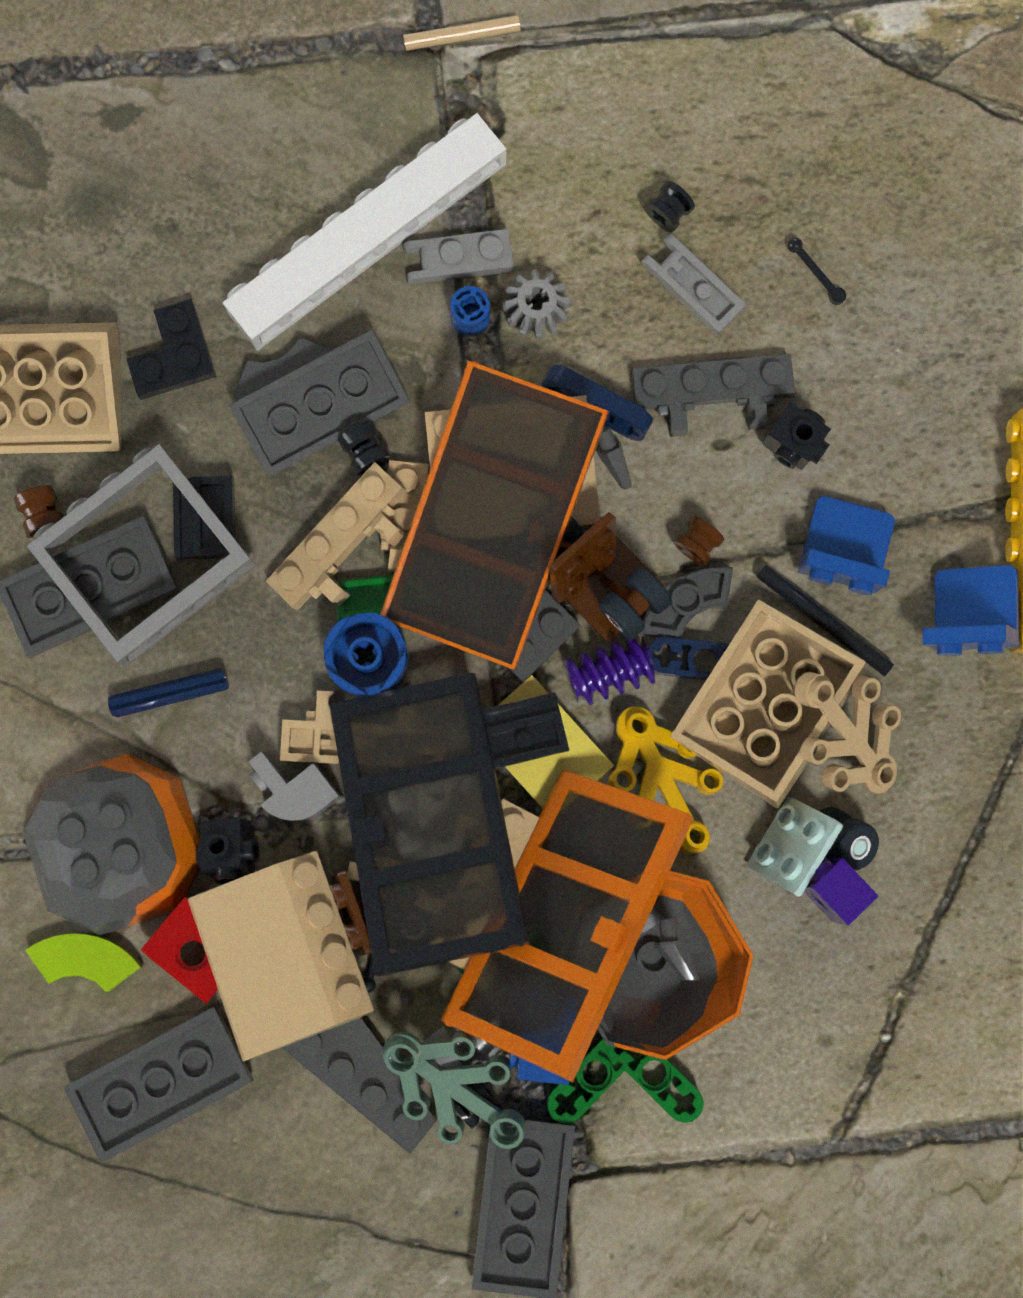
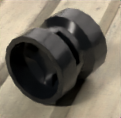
[338,421,392,476]

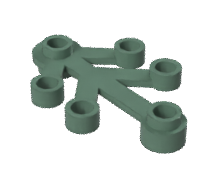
[383,1030,526,1149]

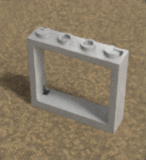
[27,444,256,666]

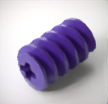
[564,637,655,705]

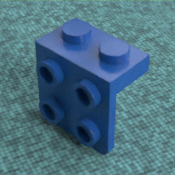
[798,496,895,595]
[923,565,1019,656]

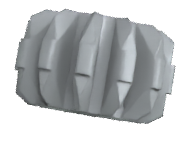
[503,269,571,340]

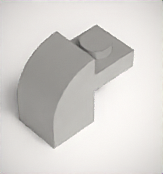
[248,751,342,821]

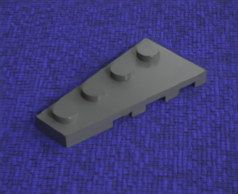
[282,1017,437,1154]

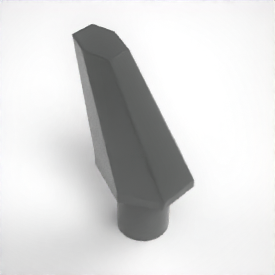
[597,425,632,489]
[654,918,700,980]

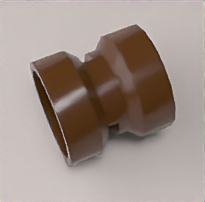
[14,485,63,538]

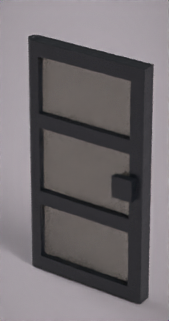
[329,673,530,977]

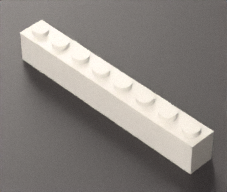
[222,113,506,351]

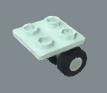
[747,797,879,897]

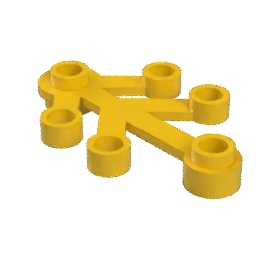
[608,706,723,855]

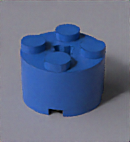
[324,613,409,698]

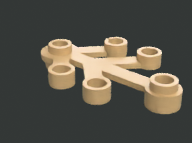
[795,672,901,794]

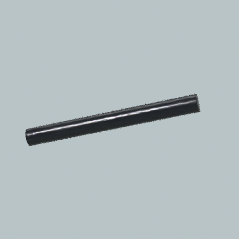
[756,565,894,676]

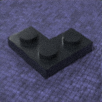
[126,299,217,400]

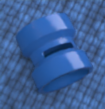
[450,286,490,337]

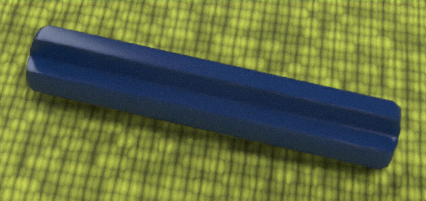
[108,668,229,718]

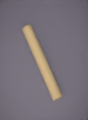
[403,15,520,51]

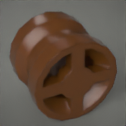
[673,516,725,566]

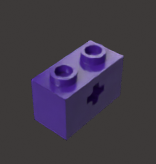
[804,857,879,926]

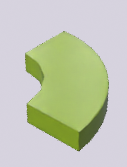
[25,933,143,992]

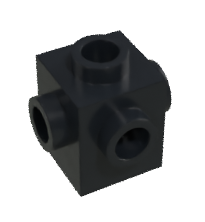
[762,402,831,470]
[196,817,260,884]

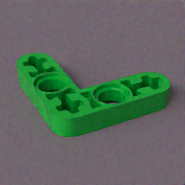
[547,1037,704,1124]

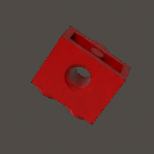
[140,896,218,1004]

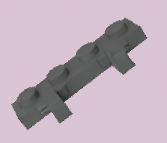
[631,354,795,437]

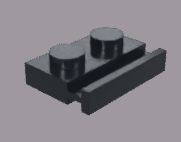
[173,475,236,560]
[483,692,570,769]

